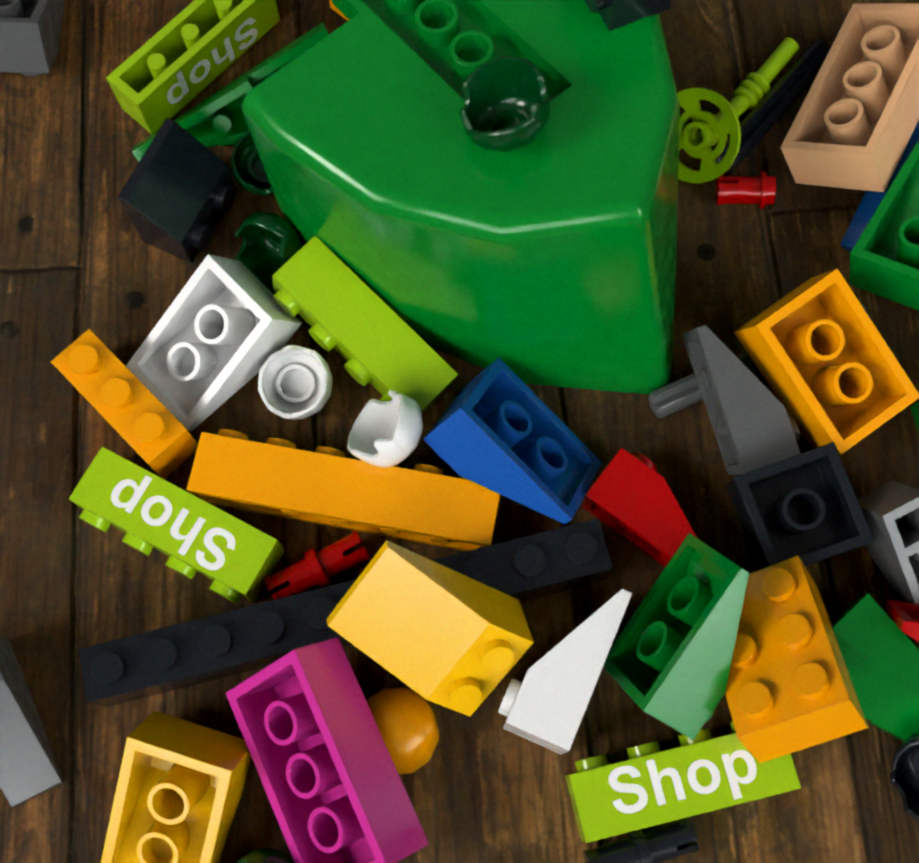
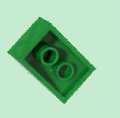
[849,141,919,311]
[603,533,749,740]

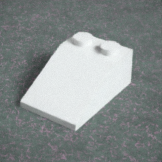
[126,254,302,431]
[498,589,632,755]

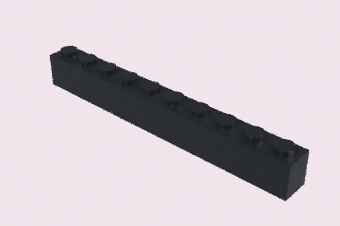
[79,518,613,707]

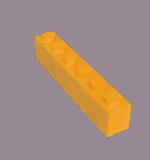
[186,429,501,551]

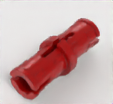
[264,530,371,600]

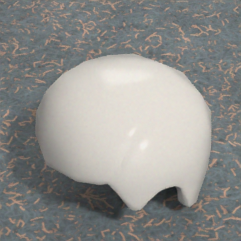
[258,345,333,420]
[347,390,423,468]

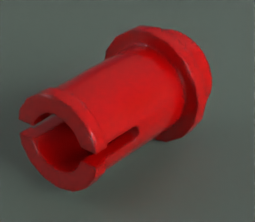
[715,171,776,209]

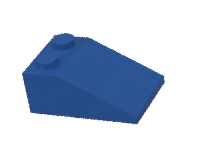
[423,357,602,524]

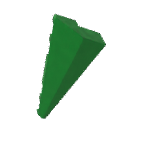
[132,22,330,162]
[831,593,919,742]

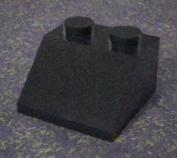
[117,118,236,263]

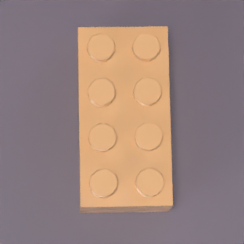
[780,3,919,193]

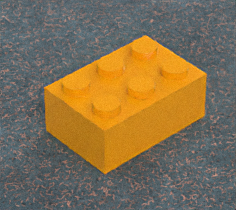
[734,268,919,455]
[725,556,869,763]

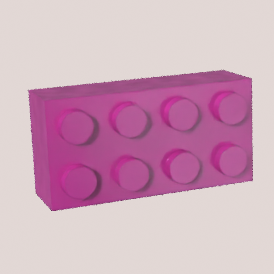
[225,637,429,863]

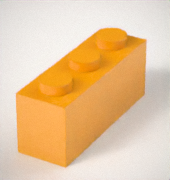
[50,329,198,479]

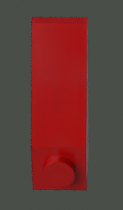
[581,447,697,567]

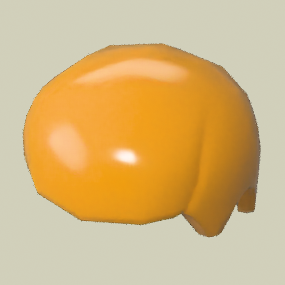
[366,687,439,774]

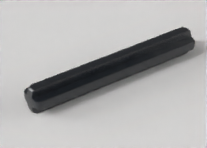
[716,39,832,175]

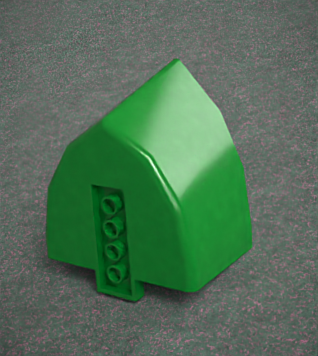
[242,0,680,395]

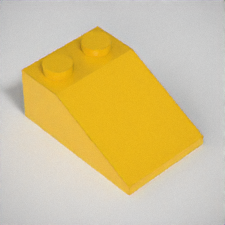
[327,540,534,717]
[101,711,251,863]

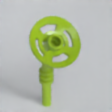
[677,37,799,184]

